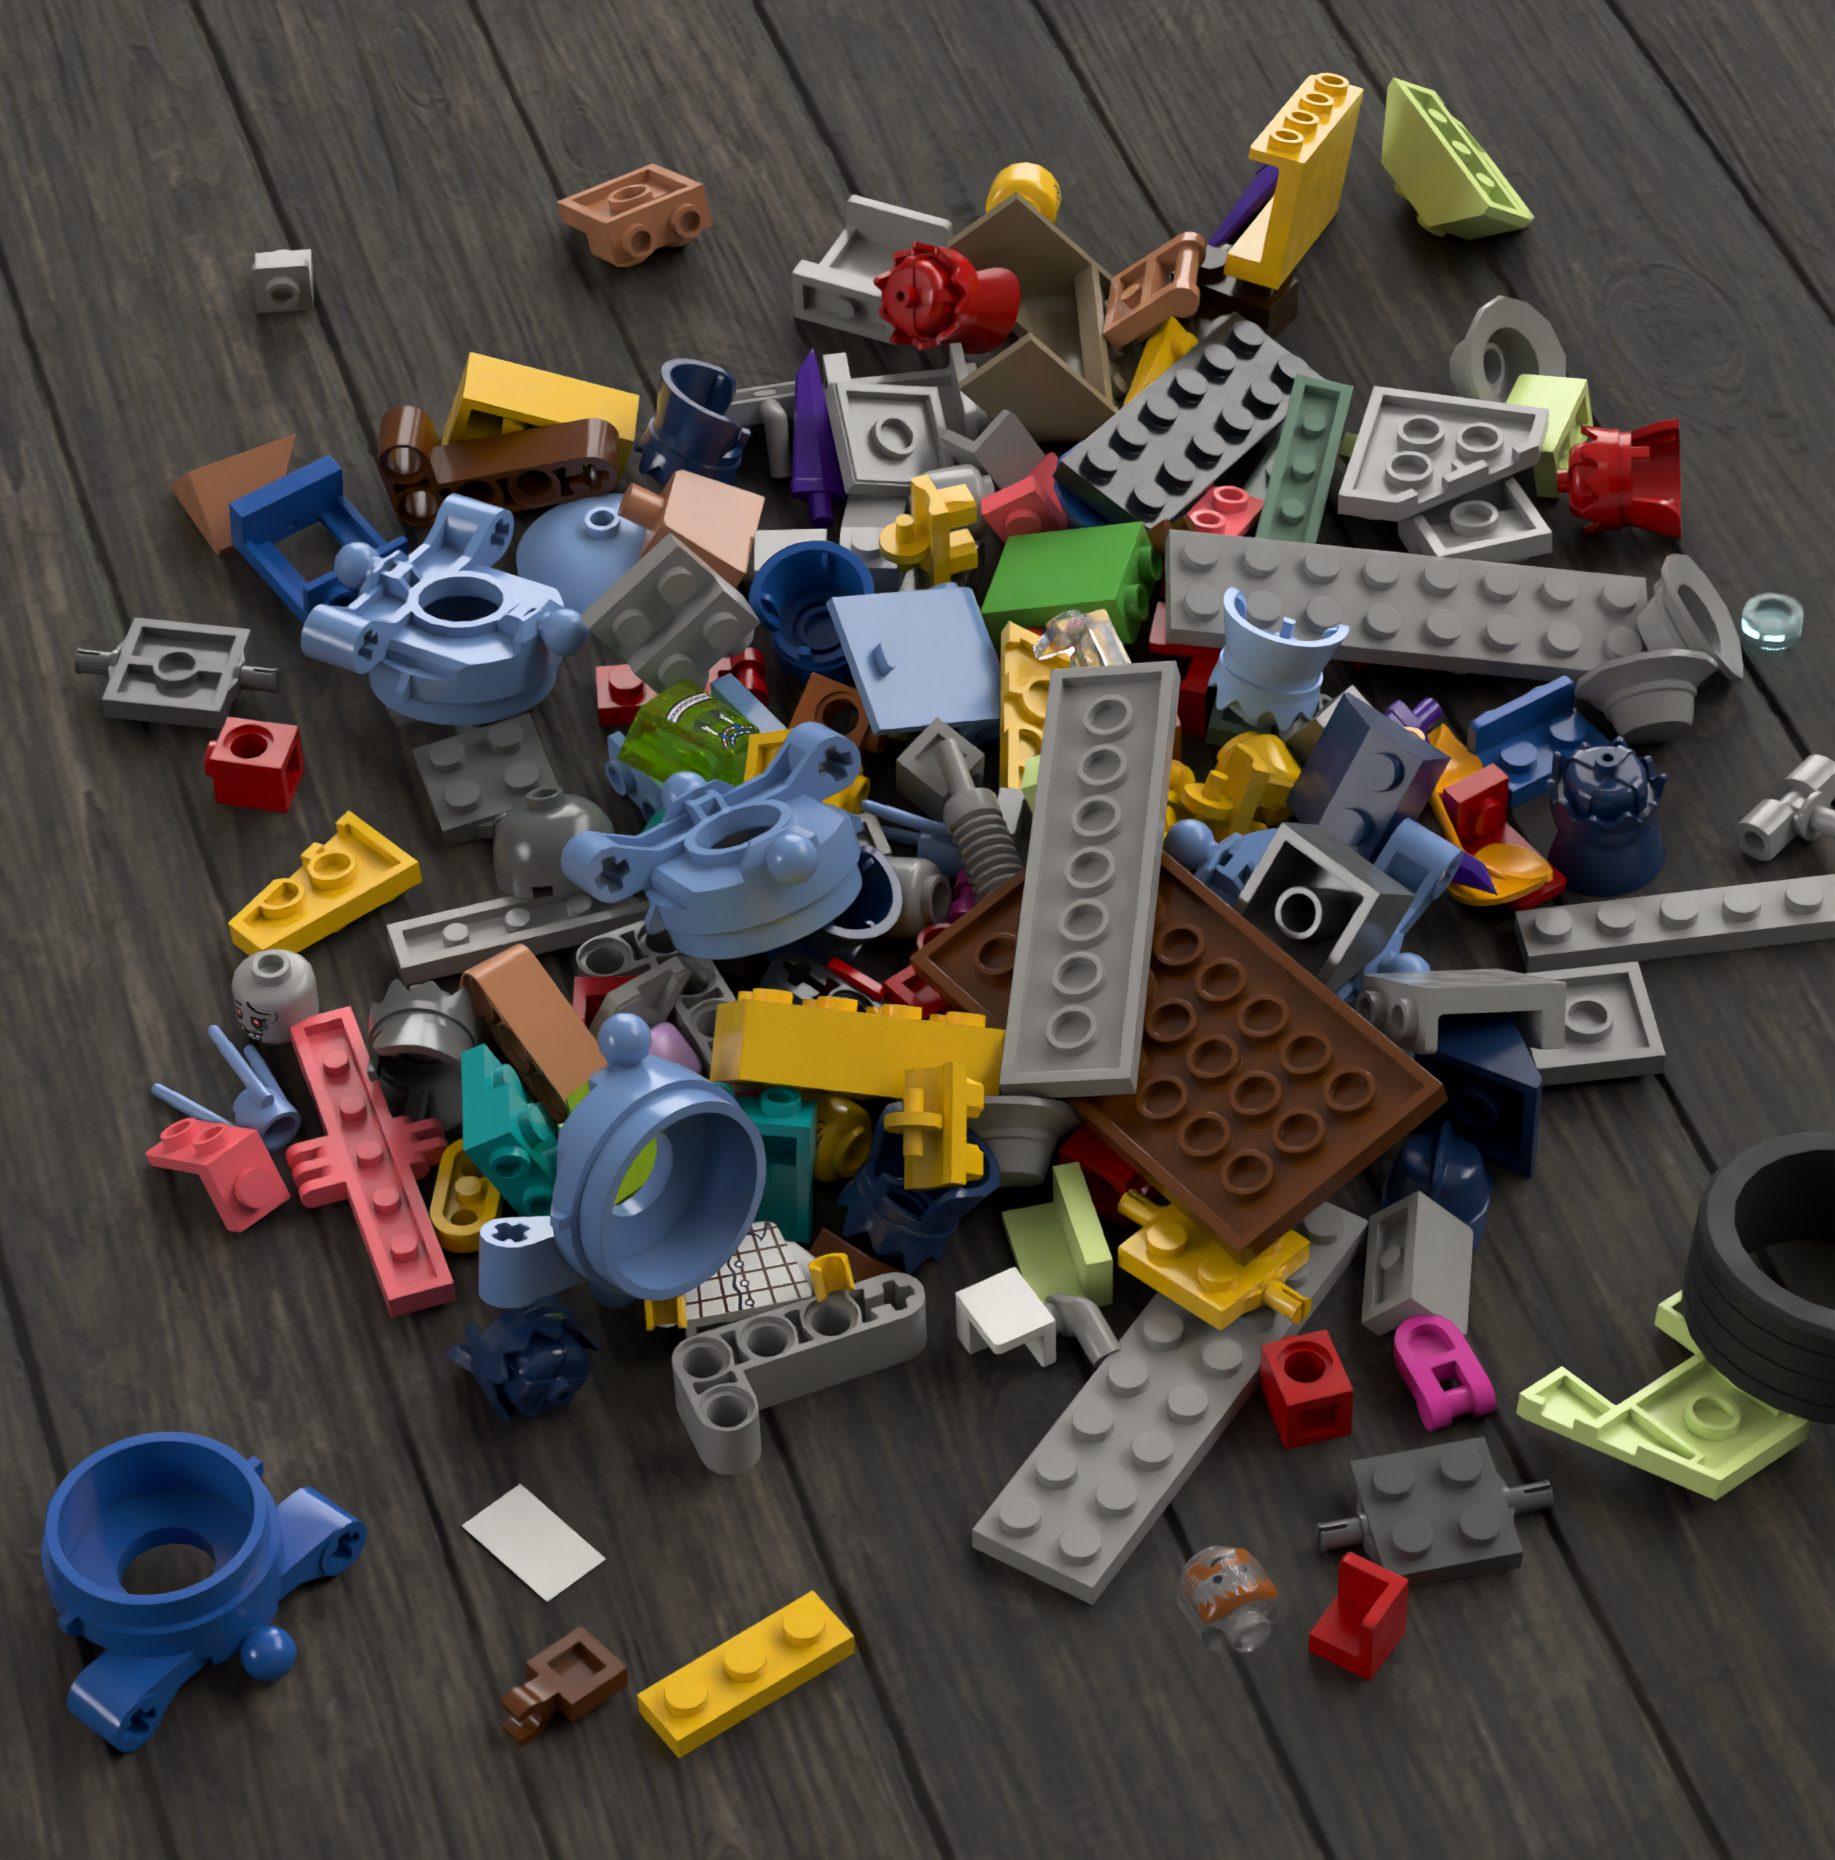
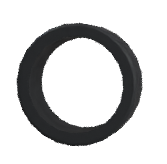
[1681,1131,1835,1425]

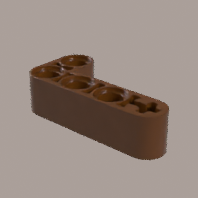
[377,406,620,528]

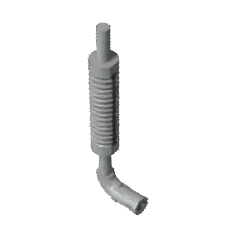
[934,739,1056,1100]

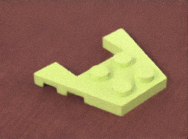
[1516,1290,1811,1501]

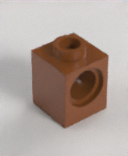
[788,672,890,766]

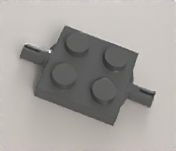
[74,617,281,729]
[412,713,559,848]
[1315,1436,1554,1589]

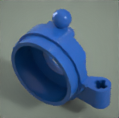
[41,1432,367,1753]

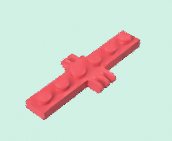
[285,1006,456,1318]

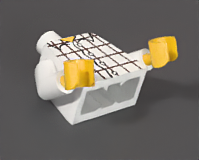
[644,1221,856,1339]

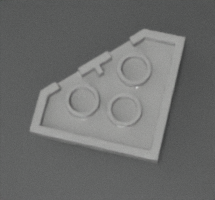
[1338,386,1549,522]

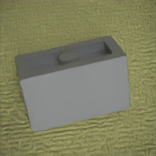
[1361,1191,1473,1336]

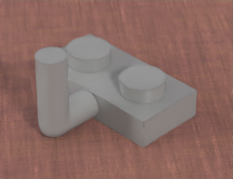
[724,381,826,478]

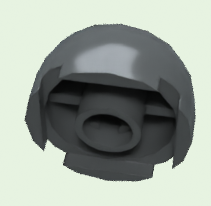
[493,786,615,899]

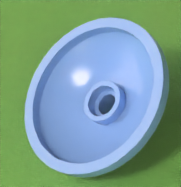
[516,493,646,614]

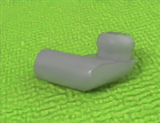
[1043,1293,1121,1368]

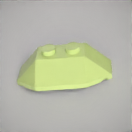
[1381,77,1535,240]

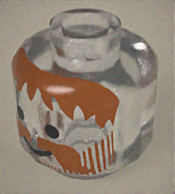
[1176,1546,1282,1652]

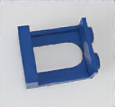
[229,455,409,624]

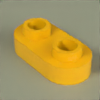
[430,1138,505,1253]

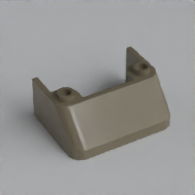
[947,191,1136,444]

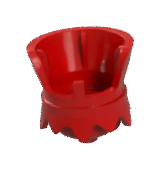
[873,241,1020,355]
[1557,419,1682,540]

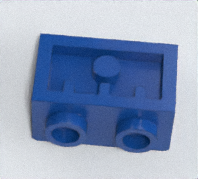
[1467,675,1611,810]

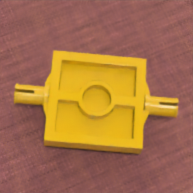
[1117,1189,1312,1331]

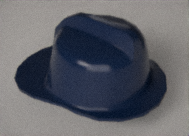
[1379,1120,1493,1252]

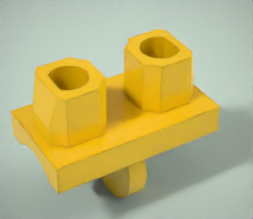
[879,474,978,588]
[1180,743,1293,843]
[884,1062,984,1192]

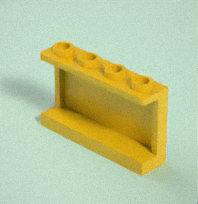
[1223,73,1364,290]

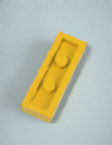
[637,1590,855,1758]

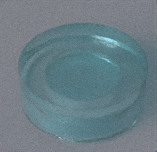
[1741,593,1804,650]

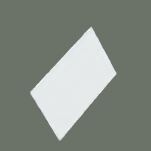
[462,1484,606,1602]

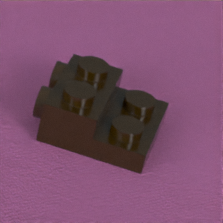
[1145,244,1298,342]

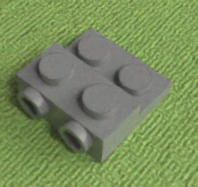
[1398,475,1552,563]
[580,533,761,705]

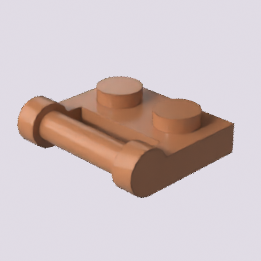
[1102,232,1207,351]

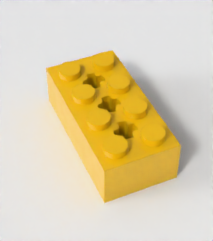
[709,988,1006,1104]

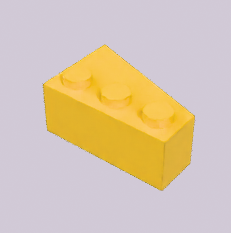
[441,352,640,483]

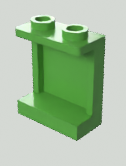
[980,521,1163,657]

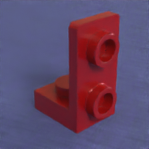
[1441,763,1566,912]

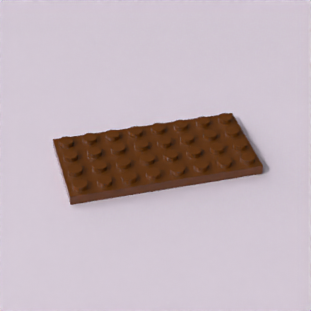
[909,850,1448,1267]

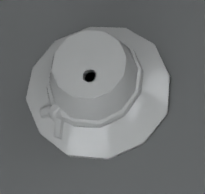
[1450,295,1566,403]
[1636,553,1743,683]
[1574,648,1719,745]
[967,1096,1083,1189]

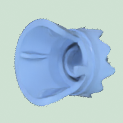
[1208,587,1349,732]

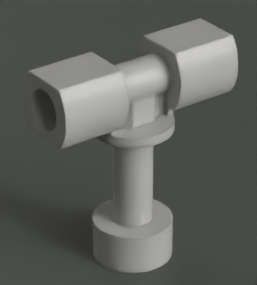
[1737,755,1835,861]

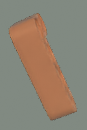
[458,944,607,1127]

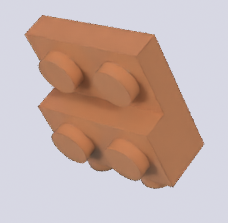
[557,163,713,267]

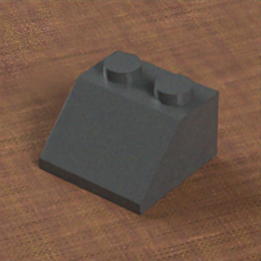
[1232,822,1416,993]

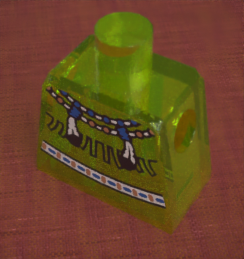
[616,678,760,787]

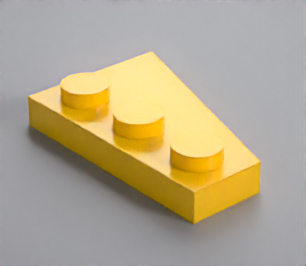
[999,621,1099,791]
[228,810,423,956]

